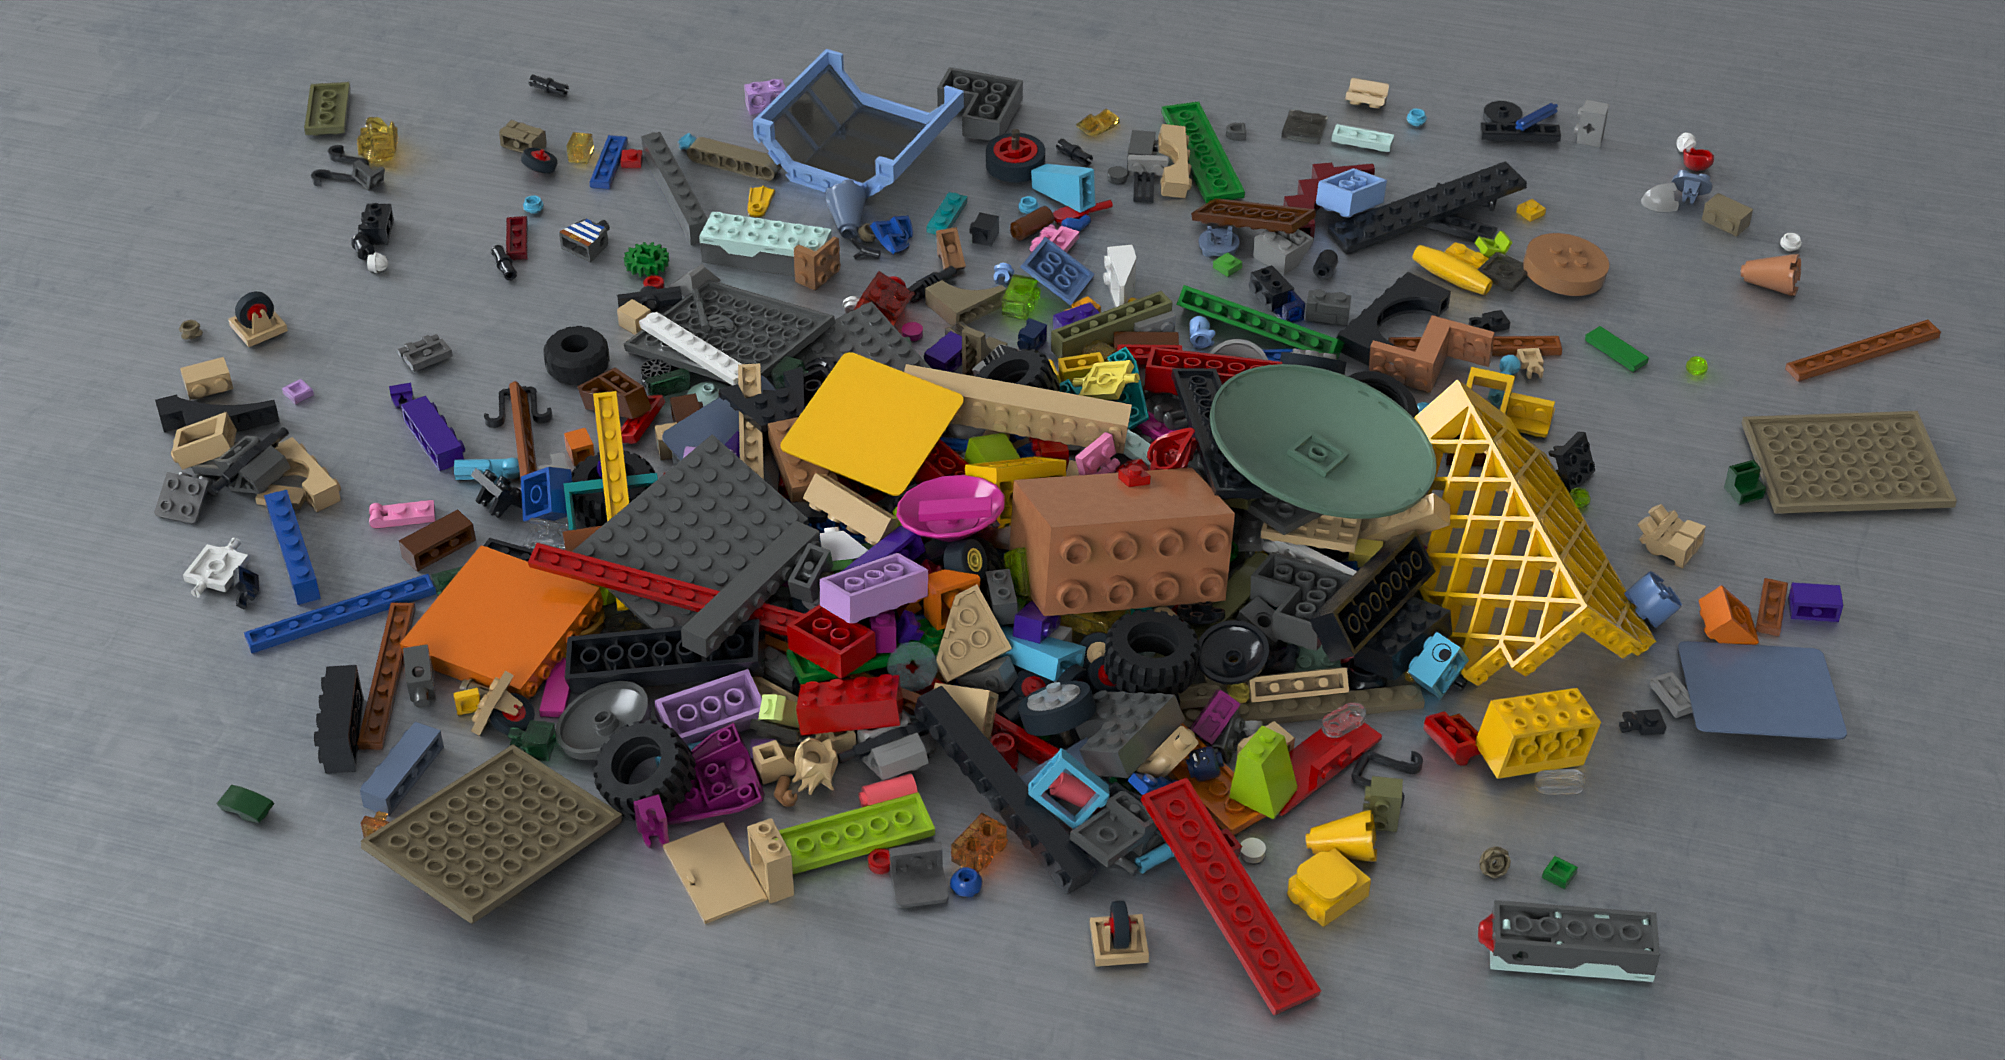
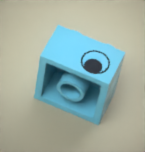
[1408,632,1469,699]

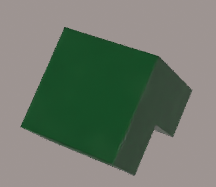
[1724,459,1766,505]

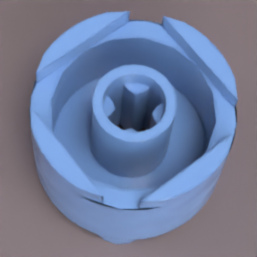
[1624,571,1682,628]

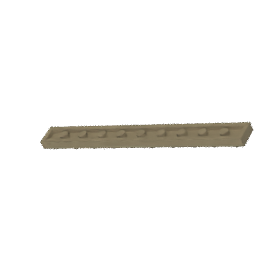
[1181,684,1425,729]

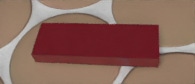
[506,216,528,260]

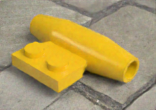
[1412,242,1493,296]

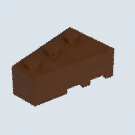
[577,368,652,419]

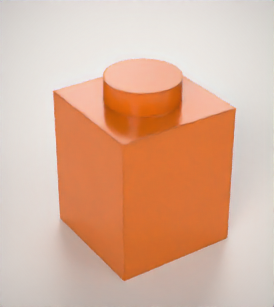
[564,428,595,466]

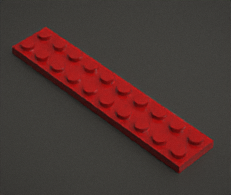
[1141,777,1321,1015]

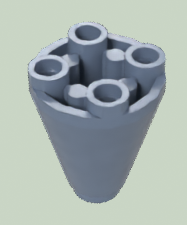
[825,179,866,239]

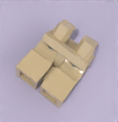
[1638,504,1706,569]

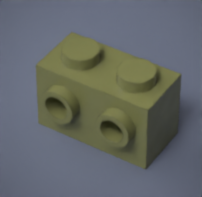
[1362,776,1403,832]

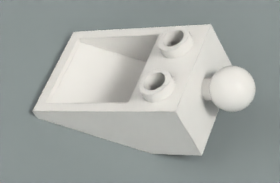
[1103,244,1136,307]

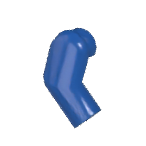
[1061,215,1091,232]

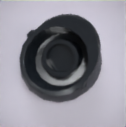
[1347,657,1387,691]

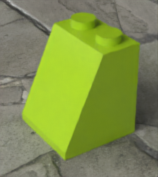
[964,433,1020,464]
[1229,725,1297,820]

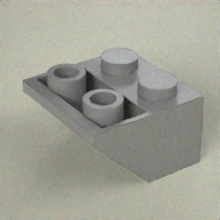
[1253,229,1314,275]

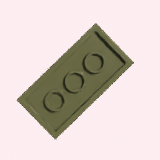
[304,82,351,136]

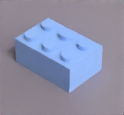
[1316,168,1387,217]

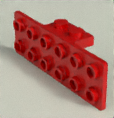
[1279,710,1382,816]

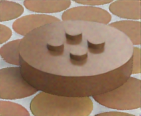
[1523,233,1609,296]

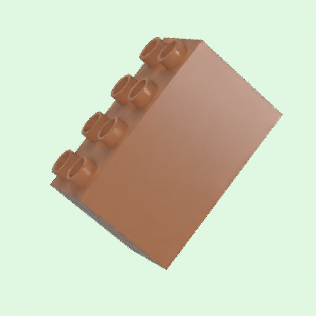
[1008,468,1235,616]

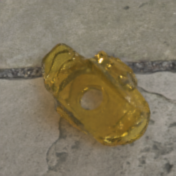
[357,117,398,163]

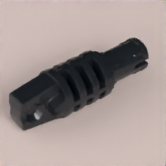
[906,266,957,302]

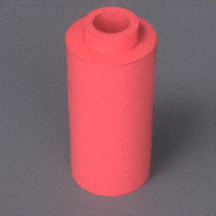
[1049,772,1104,814]
[858,773,918,807]

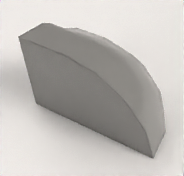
[1640,183,1679,212]

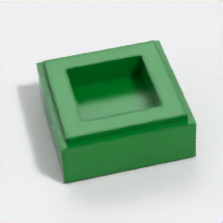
[1542,856,1578,889]

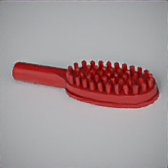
[1053,200,1113,225]

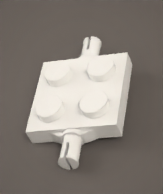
[183,538,250,598]

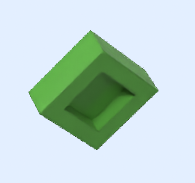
[1213,252,1243,277]

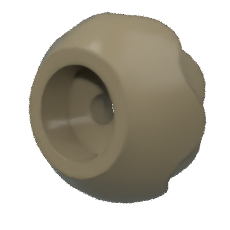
[1479,846,1511,878]

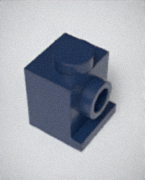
[1017,318,1047,351]

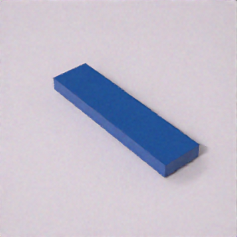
[590,135,628,189]

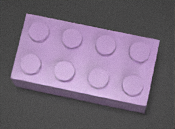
[820,553,928,623]
[655,669,766,744]

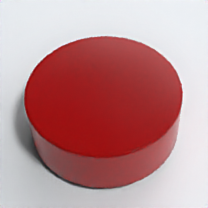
[643,275,665,289]
[868,848,890,874]

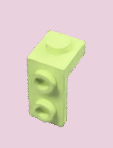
[758,695,799,728]

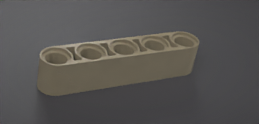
[687,137,782,181]

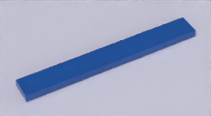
[244,574,437,654]

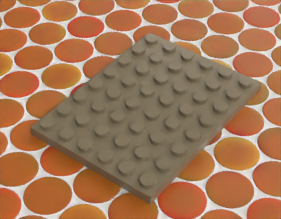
[1741,411,1957,514]
[361,744,622,924]

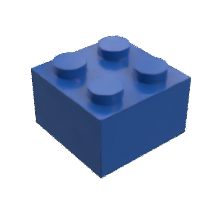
[521,467,574,524]

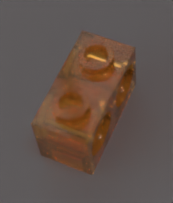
[951,813,1008,873]

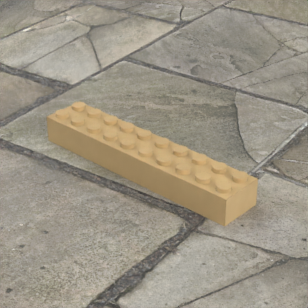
[904,364,1132,454]

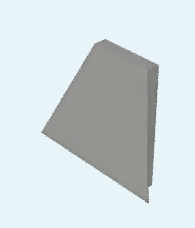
[669,264,721,297]

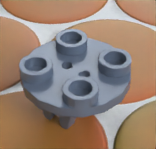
[1672,170,1713,204]
[1198,226,1240,257]

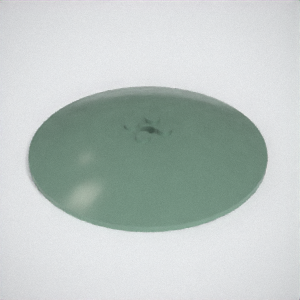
[1210,364,1436,519]

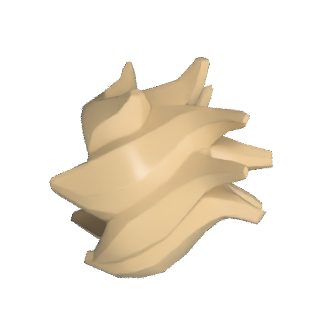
[792,737,838,795]

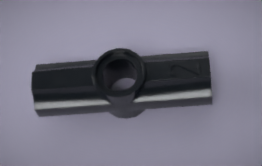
[617,286,682,313]

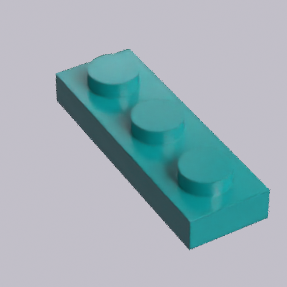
[926,192,968,235]

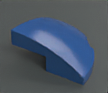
[870,216,913,254]

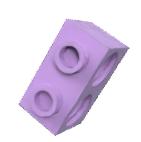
[744,79,786,115]

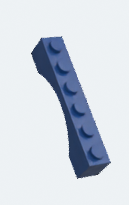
[264,489,321,605]

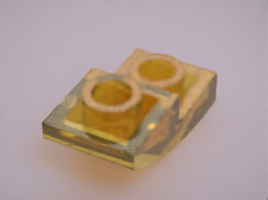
[1076,109,1120,136]

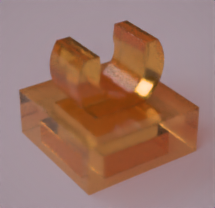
[360,811,389,838]

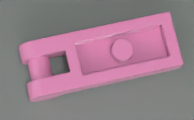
[369,500,436,528]

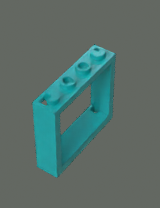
[563,473,658,531]

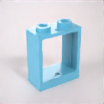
[1028,748,1109,830]

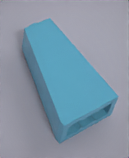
[1031,164,1095,213]
[997,625,1086,681]

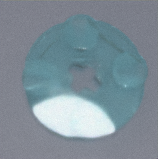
[887,642,937,691]

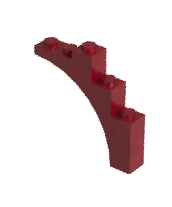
[1283,162,1375,240]

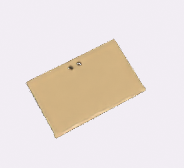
[663,822,768,924]

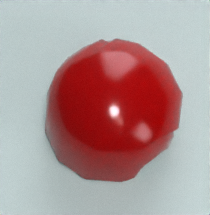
[1683,148,1714,172]

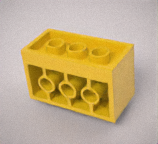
[965,456,1066,528]
[1475,688,1601,779]

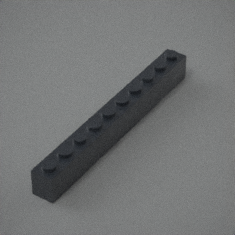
[914,686,1096,894]

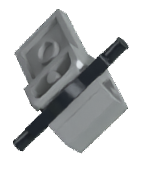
[837,711,930,780]

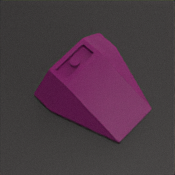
[665,723,765,825]

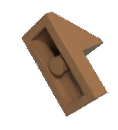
[936,227,966,270]

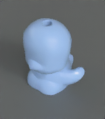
[1189,316,1215,349]

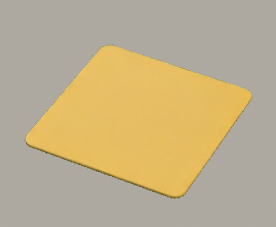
[780,352,964,496]

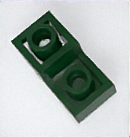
[216,785,275,823]

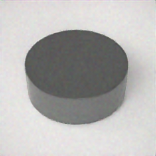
[1107,166,1128,184]

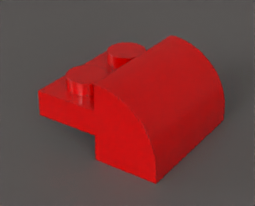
[1423,711,1481,766]

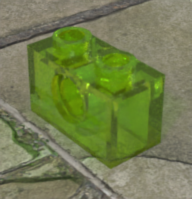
[1002,274,1041,320]

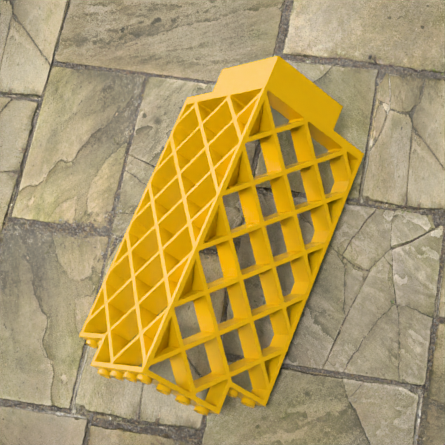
[1414,379,1656,686]

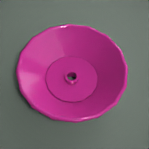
[896,475,1005,542]

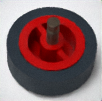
[986,129,1045,183]

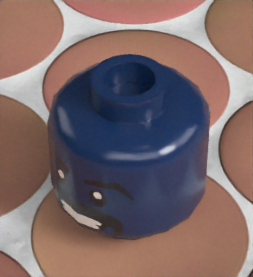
[1185,746,1224,782]

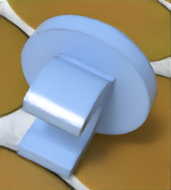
[994,263,1015,285]

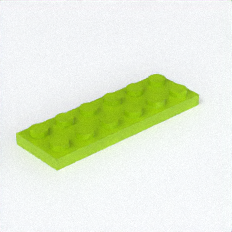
[775,792,935,874]

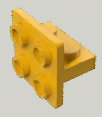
[1507,392,1555,438]

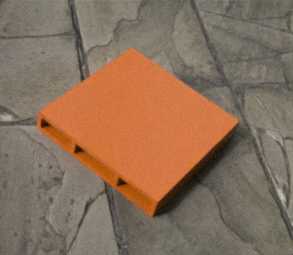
[400,545,604,700]

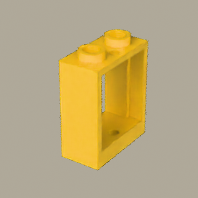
[1466,367,1515,414]

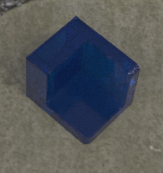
[1273,290,1306,323]

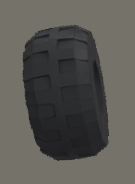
[543,326,610,385]

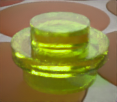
[1686,356,1708,376]
[1569,488,1591,508]

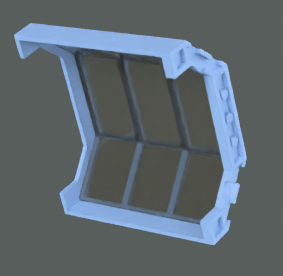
[753,49,964,198]

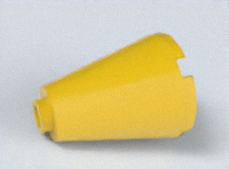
[1306,810,1377,862]

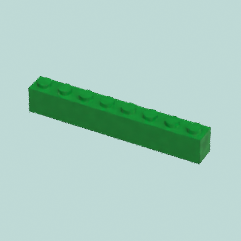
[1176,285,1344,359]

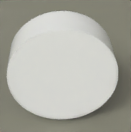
[1240,838,1266,863]

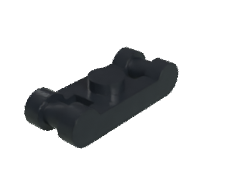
[1257,644,1300,676]

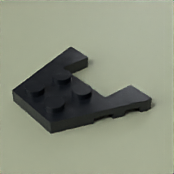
[719,367,805,433]

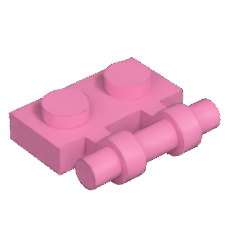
[1029,224,1079,253]
[1075,432,1120,475]

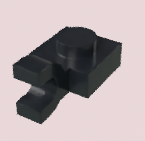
[233,566,259,609]
[1619,709,1667,735]

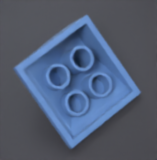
[1020,237,1095,306]

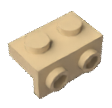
[1345,78,1389,108]

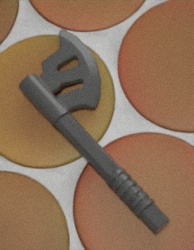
[692,288,734,333]

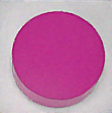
[902,322,923,341]

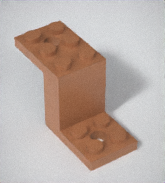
[1369,315,1495,392]

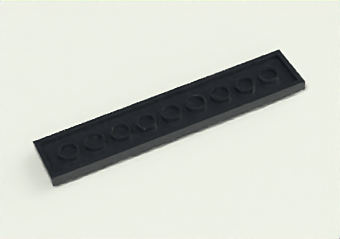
[1327,161,1527,254]
[1171,368,1263,500]

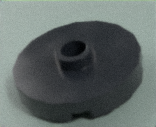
[1483,101,1522,123]

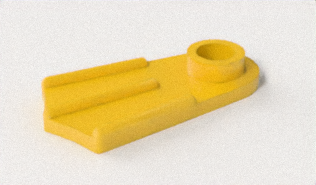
[747,185,775,217]

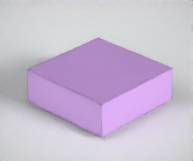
[282,379,314,405]

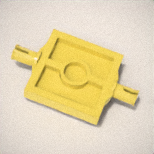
[1073,360,1140,400]

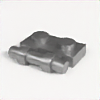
[397,334,453,372]

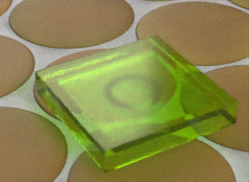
[1004,547,1030,599]

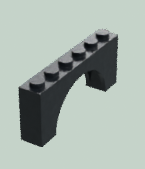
[1336,272,1451,366]

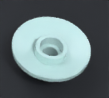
[687,381,727,407]

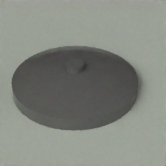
[555,681,652,760]

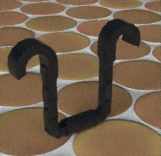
[311,145,370,186]
[484,386,552,428]
[1351,751,1423,809]

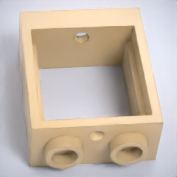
[171,412,237,470]
[747,818,794,904]

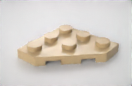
[935,584,1012,683]

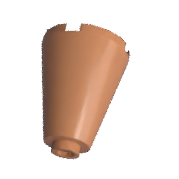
[1740,254,1801,296]

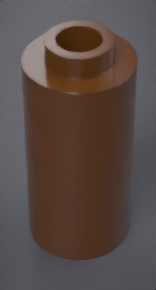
[1010,206,1054,241]

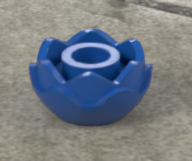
[950,867,983,897]

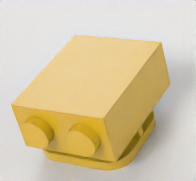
[1287,848,1371,927]

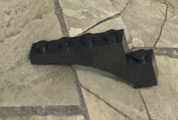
[155,394,280,432]

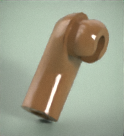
[774,775,798,807]

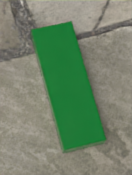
[1585,326,1649,372]

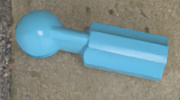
[1488,355,1521,406]
[454,457,520,480]

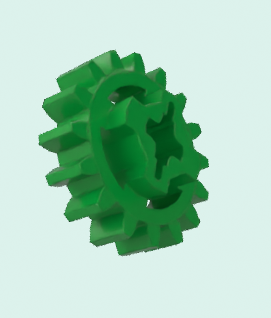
[624,242,670,277]

